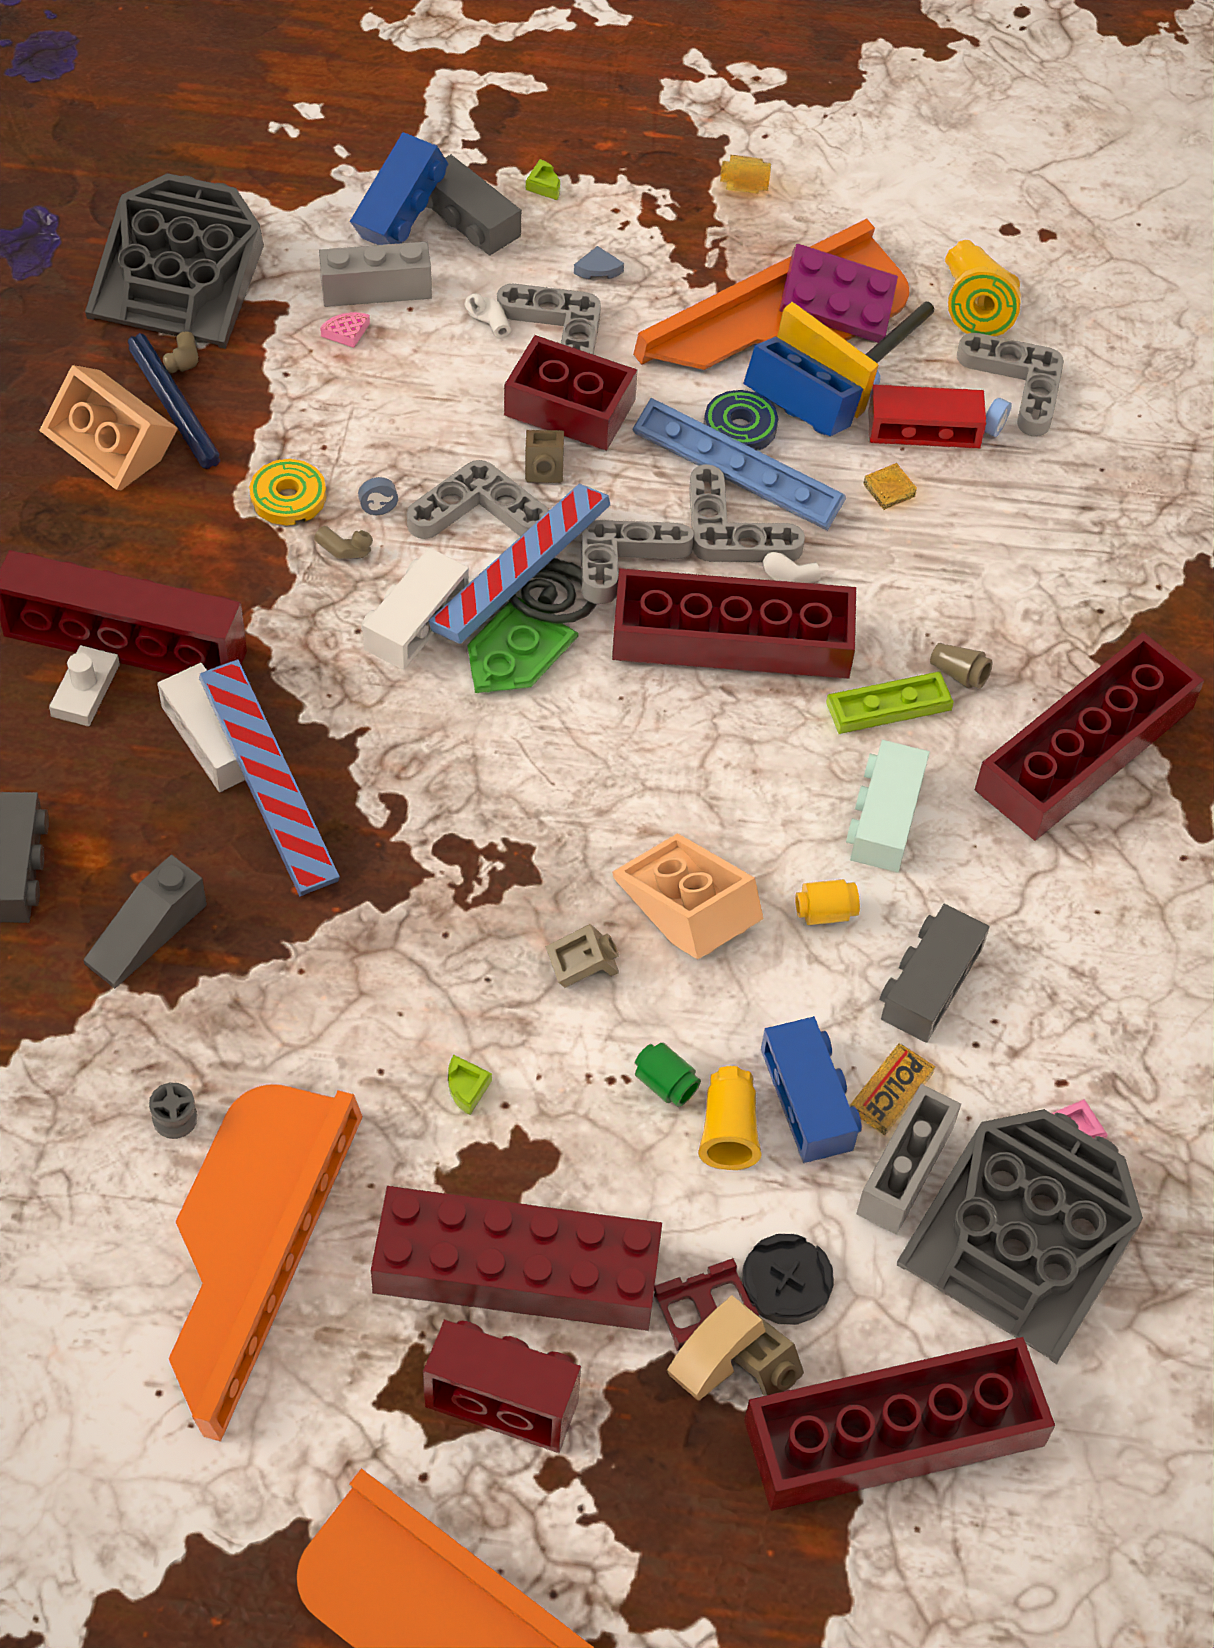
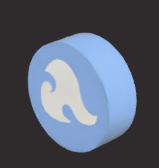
[984,398,1012,437]

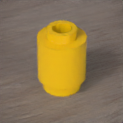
[795,879,860,925]

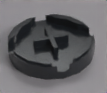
[741,1234,834,1325]

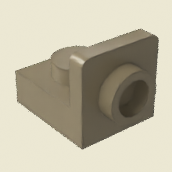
[525,430,564,483]
[545,924,619,988]
[732,1316,804,1396]

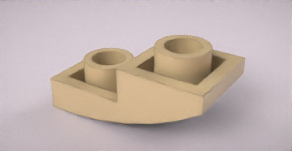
[667,1295,766,1401]

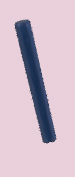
[128,333,220,469]

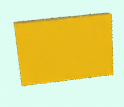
[777,302,879,418]

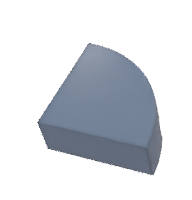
[574,246,624,279]

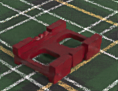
[654,1258,759,1351]

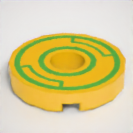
[948,267,1021,336]
[249,459,327,526]

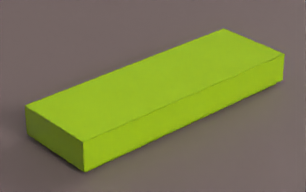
[826,671,954,734]

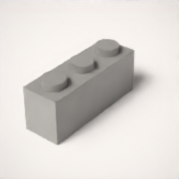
[319,242,432,307]
[856,1084,961,1235]

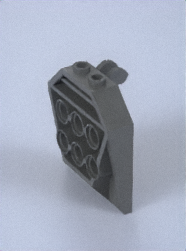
[85,173,264,349]
[897,1109,1143,1364]

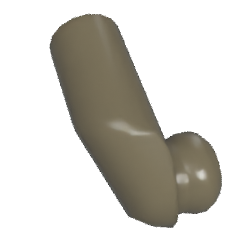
[163,331,198,373]
[314,526,373,559]

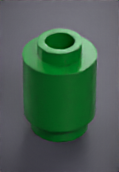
[634,1042,701,1107]

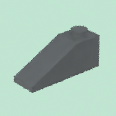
[83,854,207,989]

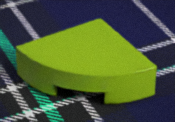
[526,159,560,200]
[448,1055,492,1115]

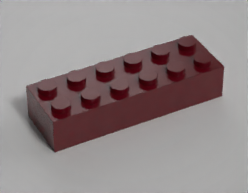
[0,550,247,675]
[612,568,856,679]
[974,632,1204,841]
[370,1186,662,1331]
[744,1337,1055,1511]

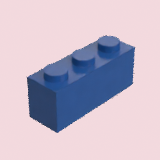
[350,132,449,245]
[743,337,863,437]
[761,1016,862,1164]

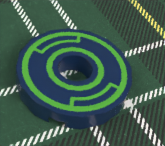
[703,390,779,450]

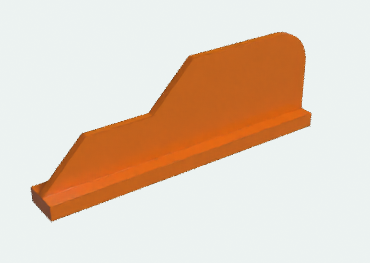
[633,218,909,370]
[168,1084,363,1442]
[297,1468,594,1648]

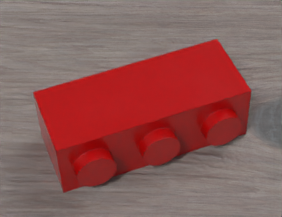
[868,384,986,449]

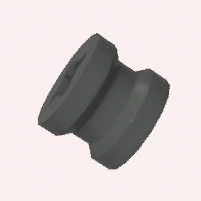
[149,1082,197,1139]

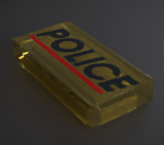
[850,1043,936,1135]

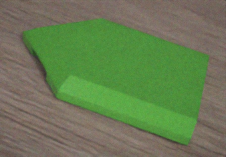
[467,597,579,693]

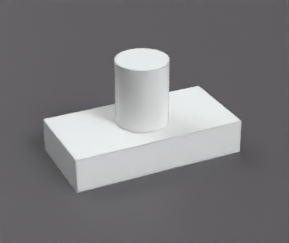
[49,645,120,726]

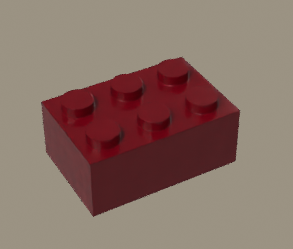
[504,335,638,451]
[423,1319,581,1453]

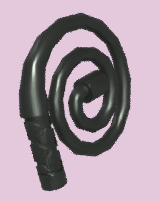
[509,558,597,624]

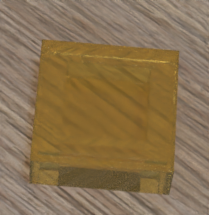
[863,463,917,510]

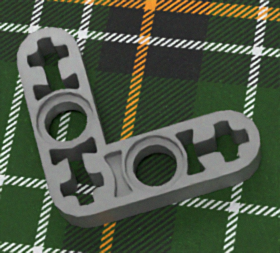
[497,284,601,355]
[957,333,1064,436]
[407,460,549,539]
[689,464,805,562]
[581,520,694,604]

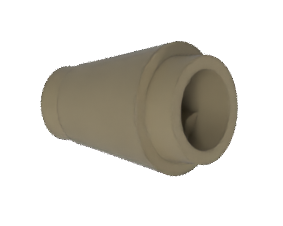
[930,643,993,689]

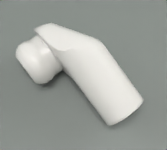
[465,293,511,338]
[763,552,821,583]

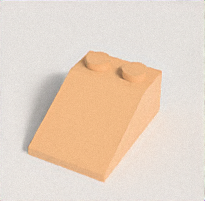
[612,833,764,960]

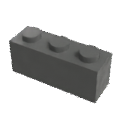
[426,154,522,256]
[0,792,49,923]
[879,903,990,1043]

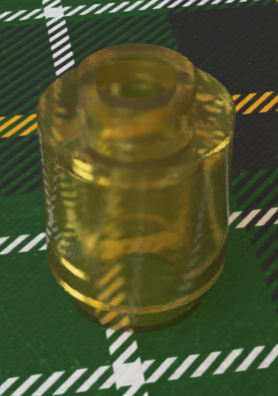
[720,154,771,194]

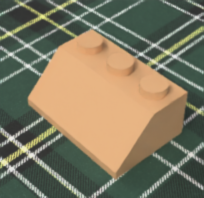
[39,365,178,490]

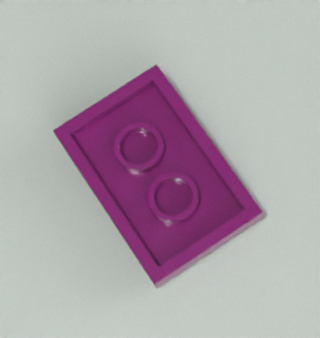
[779,243,898,343]

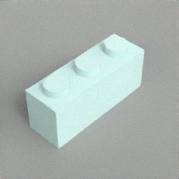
[846,740,930,873]

